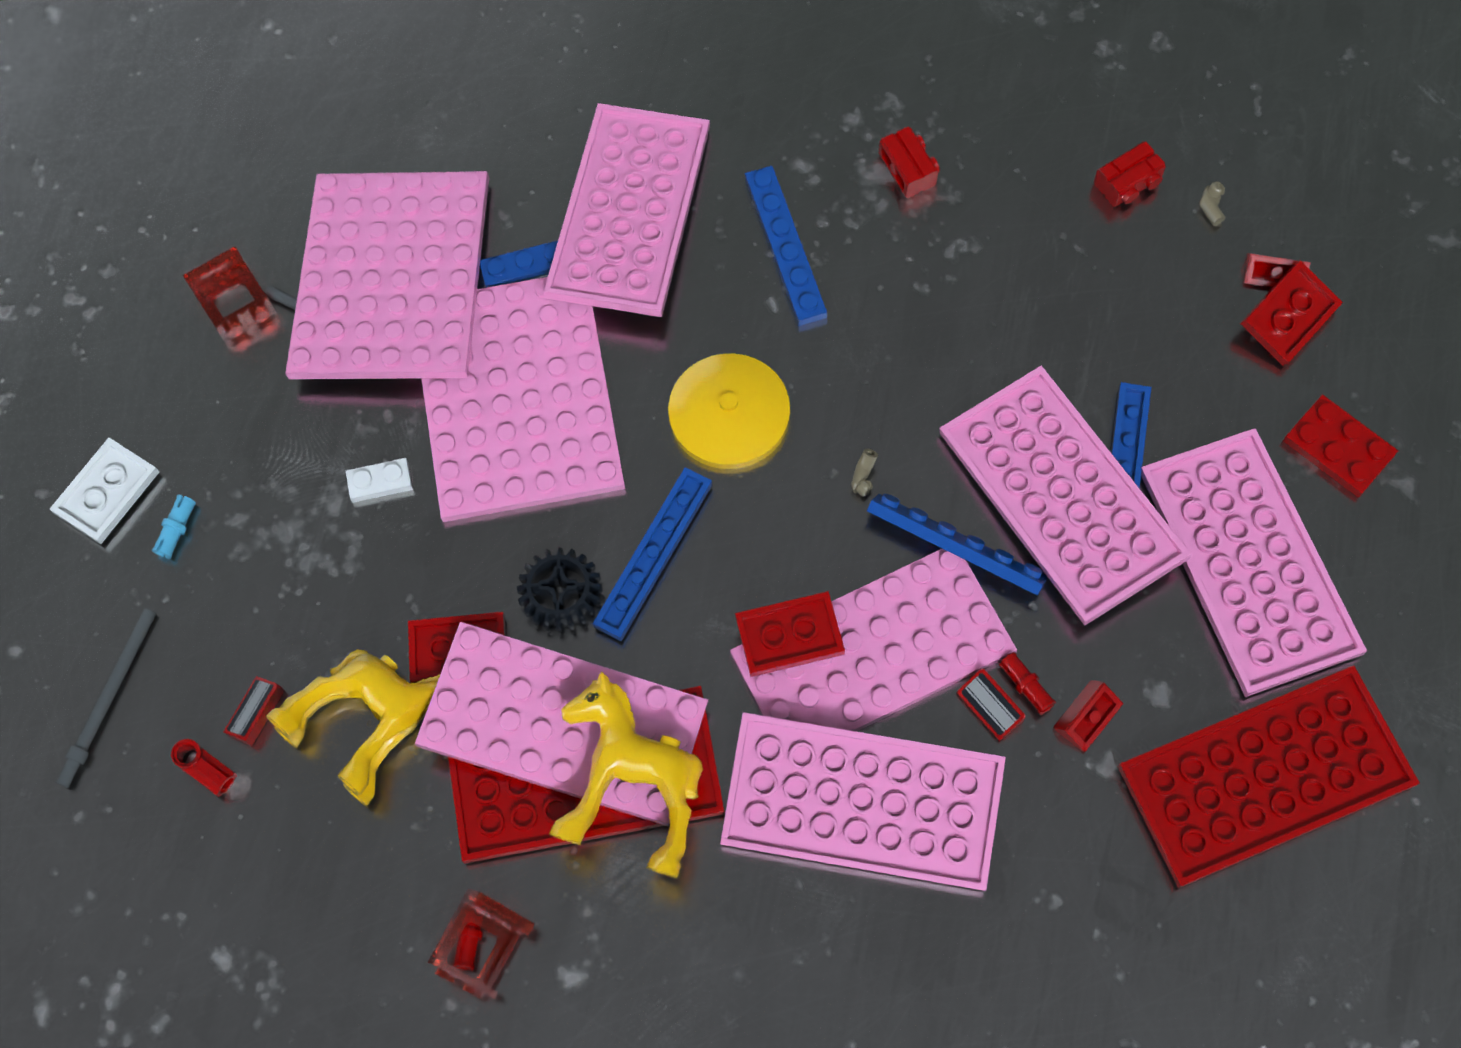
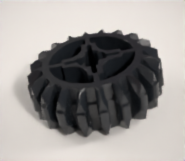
[517,547,603,632]

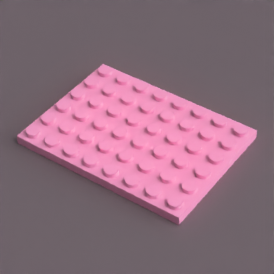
[285,171,489,379]
[421,277,625,522]

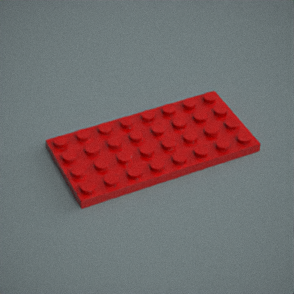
[1118,665,1420,889]
[448,686,725,864]

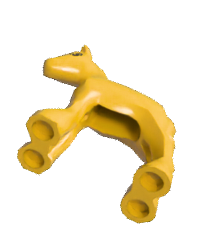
[266,649,440,806]
[549,672,703,879]

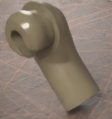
[1200,181,1226,226]
[851,449,878,497]

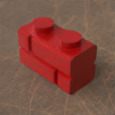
[878,126,940,198]
[1094,141,1166,207]

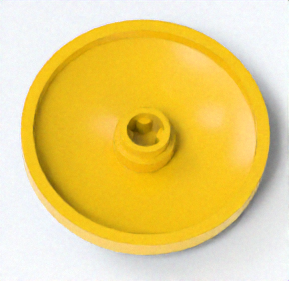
[668,353,790,469]

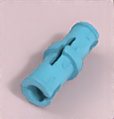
[152,495,196,559]

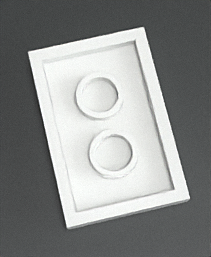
[50,438,159,544]

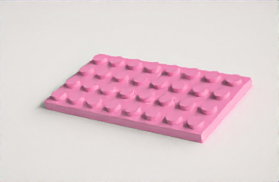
[544,103,710,317]
[939,365,1191,626]
[1141,428,1367,697]
[730,549,1017,732]
[415,622,708,826]
[720,712,1006,891]

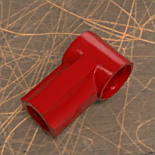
[171,739,237,797]

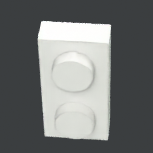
[346,458,413,503]

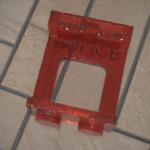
[183,246,276,342]
[428,888,535,999]

